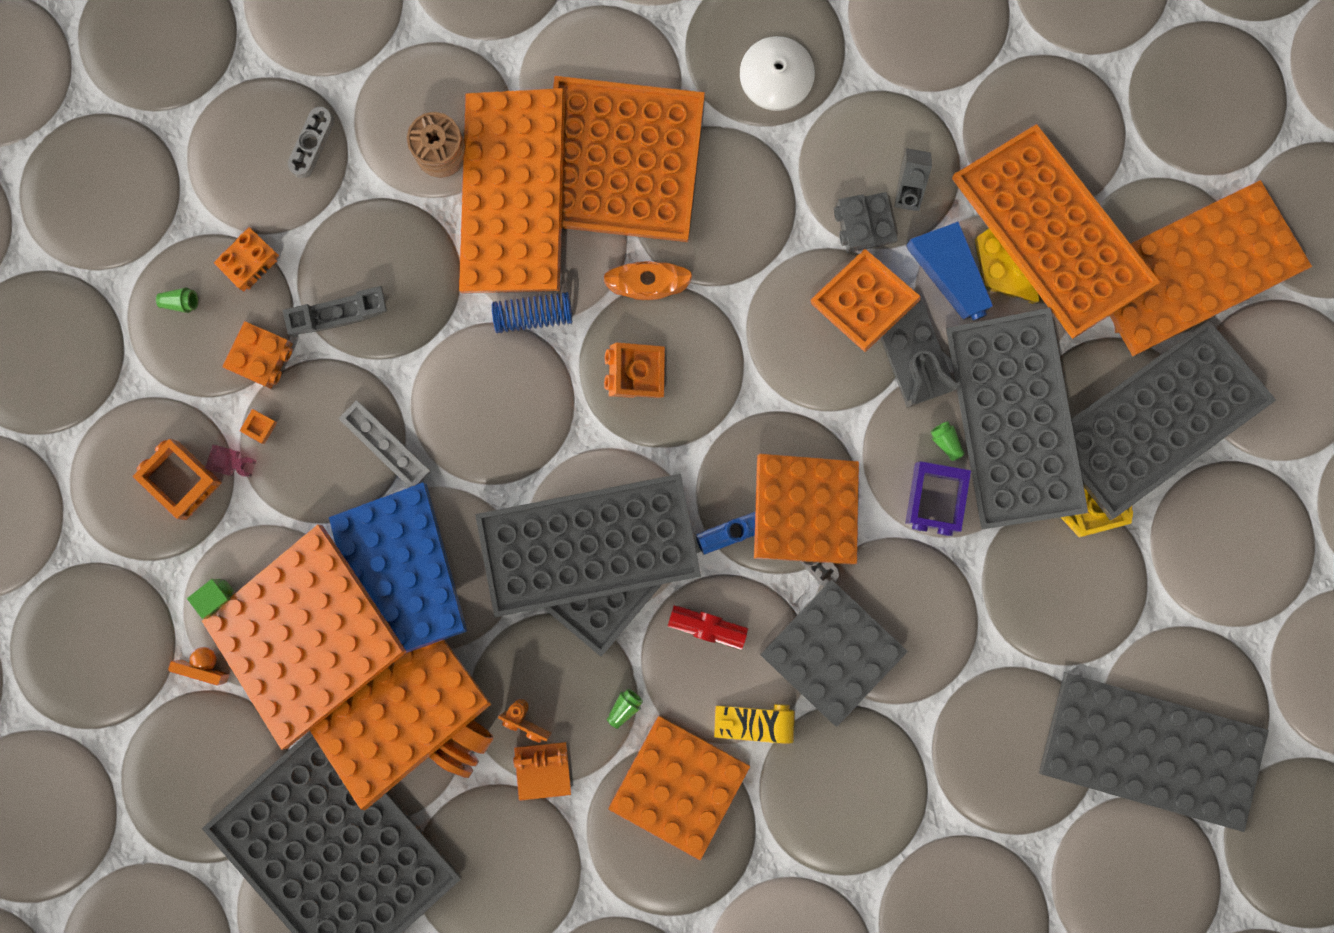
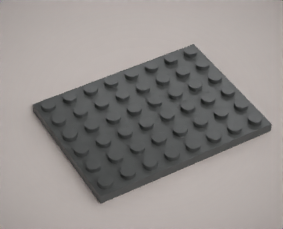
[202,731,462,933]

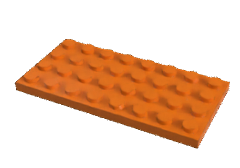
[459,88,565,294]
[952,124,1160,339]
[1110,180,1312,356]

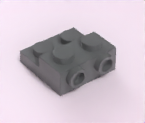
[834,192,898,253]

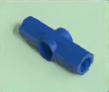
[695,512,755,555]

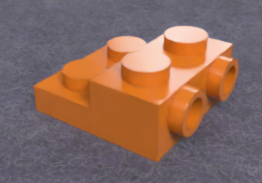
[222,321,293,389]
[604,342,665,398]

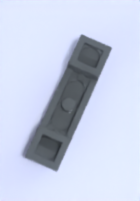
[283,286,387,335]

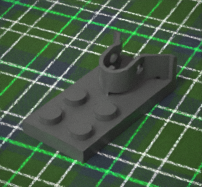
[881,295,960,408]

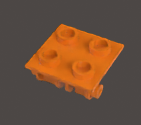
[214,227,279,292]
[498,699,552,743]
[513,742,571,801]

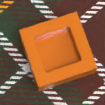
[240,409,277,445]

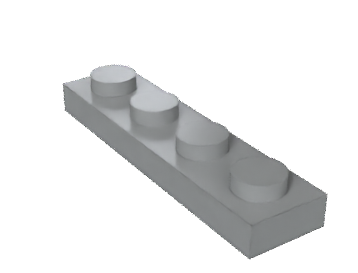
[338,400,431,487]

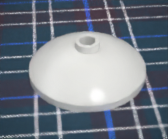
[740,36,815,111]

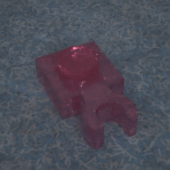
[205,444,256,477]

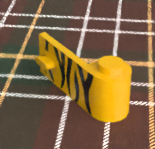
[714,704,795,744]

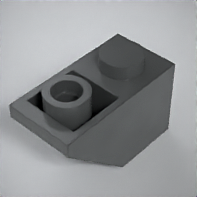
[894,148,932,212]

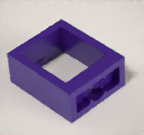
[905,461,971,536]

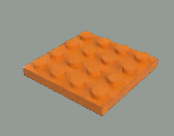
[754,454,859,565]
[608,715,750,860]

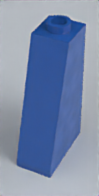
[906,222,993,321]

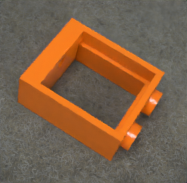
[132,439,222,520]

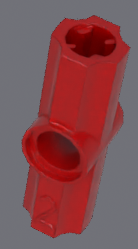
[667,605,749,650]

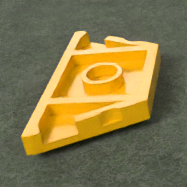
[974,229,1039,304]
[1060,488,1133,537]

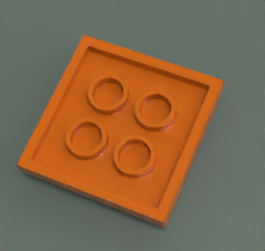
[810,249,920,352]

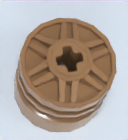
[406,112,466,178]

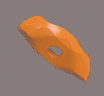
[604,261,692,300]

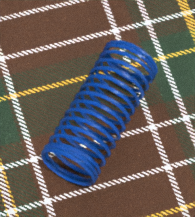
[491,292,572,334]

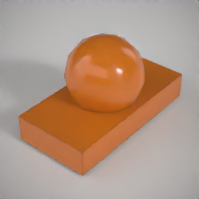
[168,647,230,686]

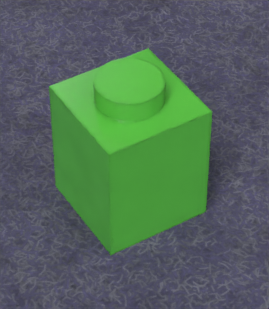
[186,579,233,619]

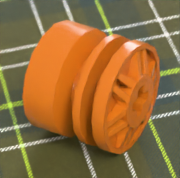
[429,720,494,778]

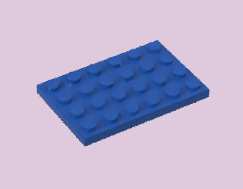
[329,482,467,653]

